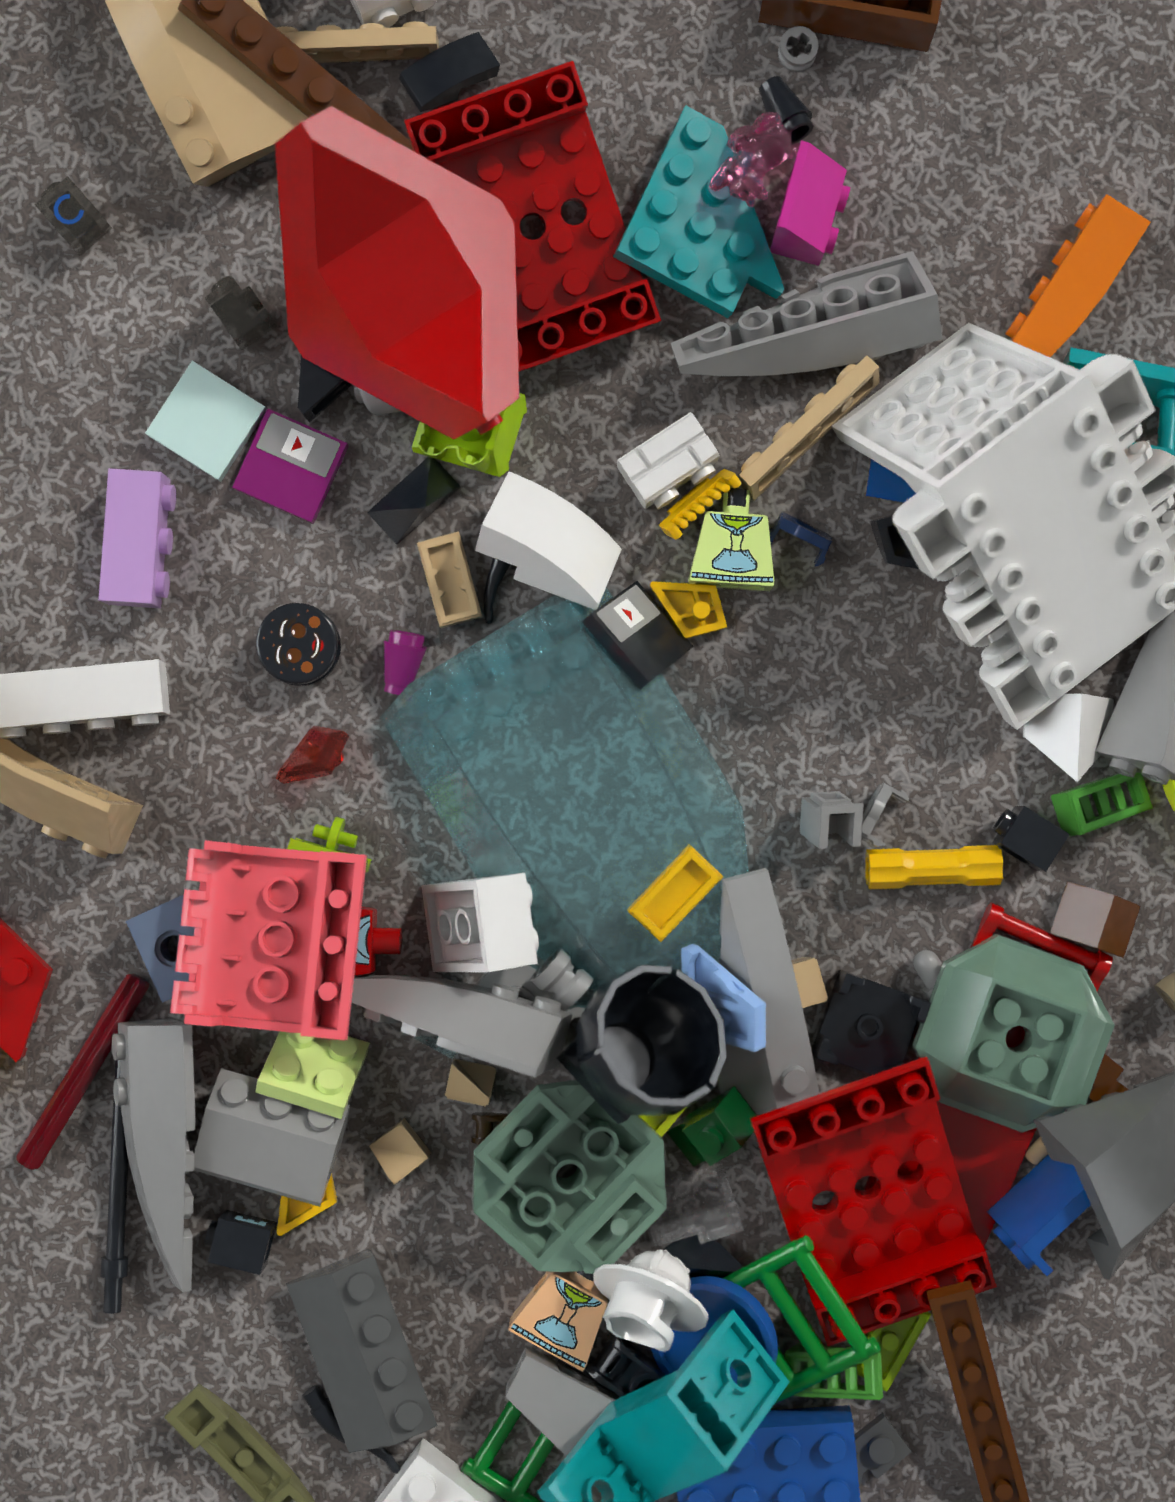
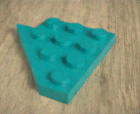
[613,105,784,318]

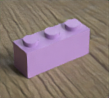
[98,468,176,608]

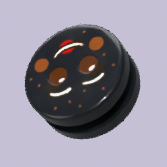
[256,603,341,686]

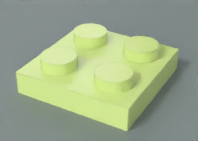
[255,1031,370,1119]

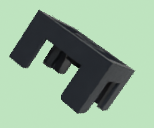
[811,969,931,1075]

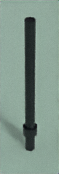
[100,1061,129,1314]

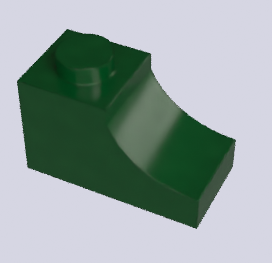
[667,1086,757,1167]

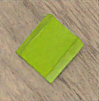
[412,393,527,477]

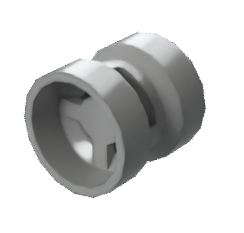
[530,948,594,1011]

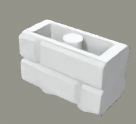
[617,412,720,509]

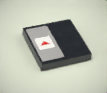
[583,581,694,690]

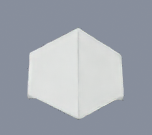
[1023,694,1114,782]

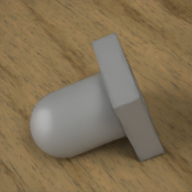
[913,950,942,999]

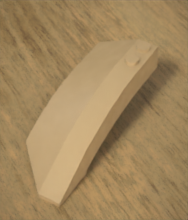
[105,0,308,187]
[0,738,143,859]

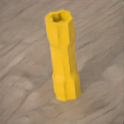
[865,845,1003,889]

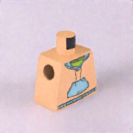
[508,1271,608,1372]

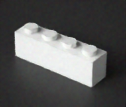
[0,659,170,739]

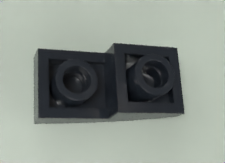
[399,32,500,112]

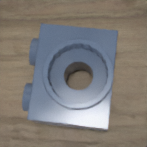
[126,890,199,1003]

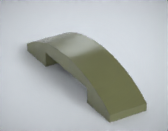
[164,1383,315,1502]

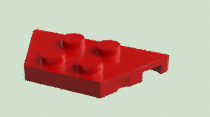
[0,918,53,1062]

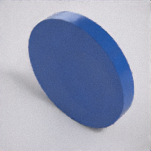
[651,1276,778,1384]

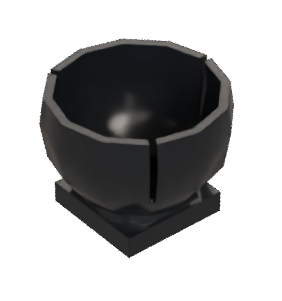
[556,965,727,1125]

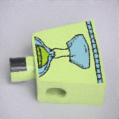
[688,488,774,591]

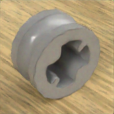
[778,26,819,72]

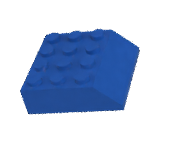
[677,1405,861,1502]

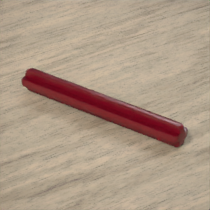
[16,973,149,1170]

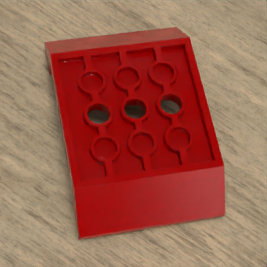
[404,61,661,372]
[750,1057,997,1346]

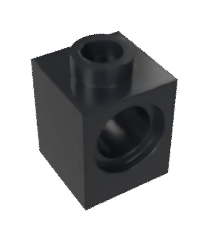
[992,806,1070,872]

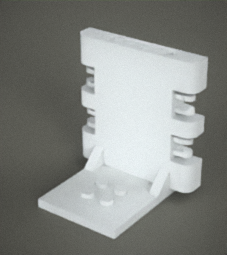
[831,323,1175,730]

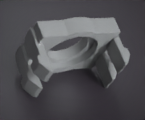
[861,783,909,848]

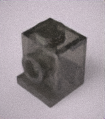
[204,276,277,350]

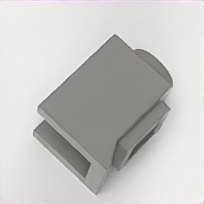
[800,791,864,849]

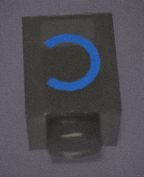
[34,176,112,256]

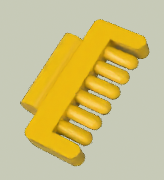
[659,469,742,540]

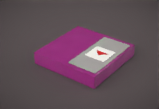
[232,408,349,525]

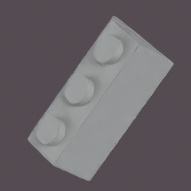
[194,1068,350,1207]

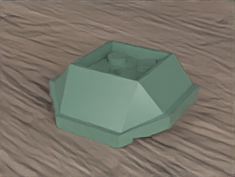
[913,934,1115,1132]
[472,1080,667,1274]

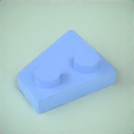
[681,944,766,1052]

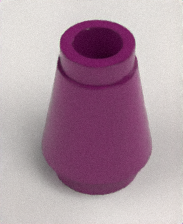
[384,630,427,696]

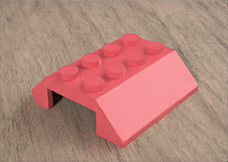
[170,841,367,1040]

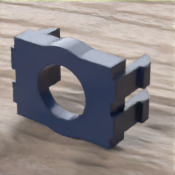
[769,512,832,567]

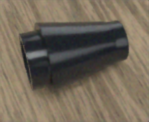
[759,76,813,145]

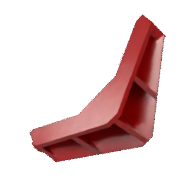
[275,106,519,439]

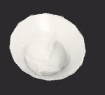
[593,1249,708,1352]

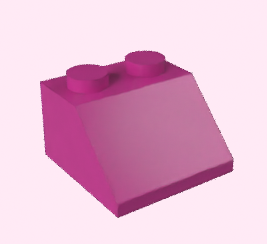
[770,140,851,266]

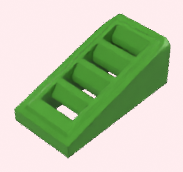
[1051,772,1153,836]
[785,1343,883,1400]

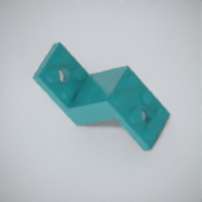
[537,1309,789,1502]

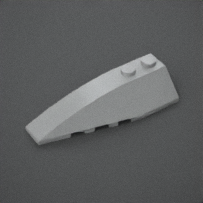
[671,251,942,376]
[717,868,819,1140]
[351,975,573,1077]
[112,1018,195,1292]

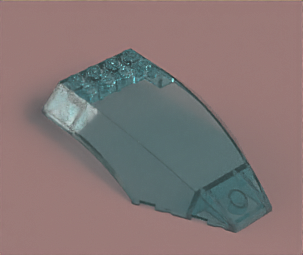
[380,587,749,992]

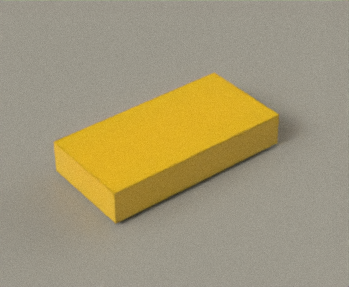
[627,844,724,942]

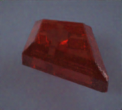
[276,725,349,784]

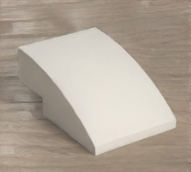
[475,472,622,610]

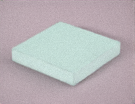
[145,361,267,482]

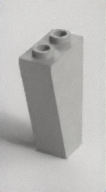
[1095,611,1175,785]
[505,1346,621,1456]

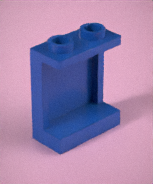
[987,1154,1091,1276]

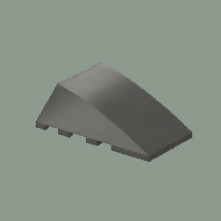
[1033,1071,1175,1280]

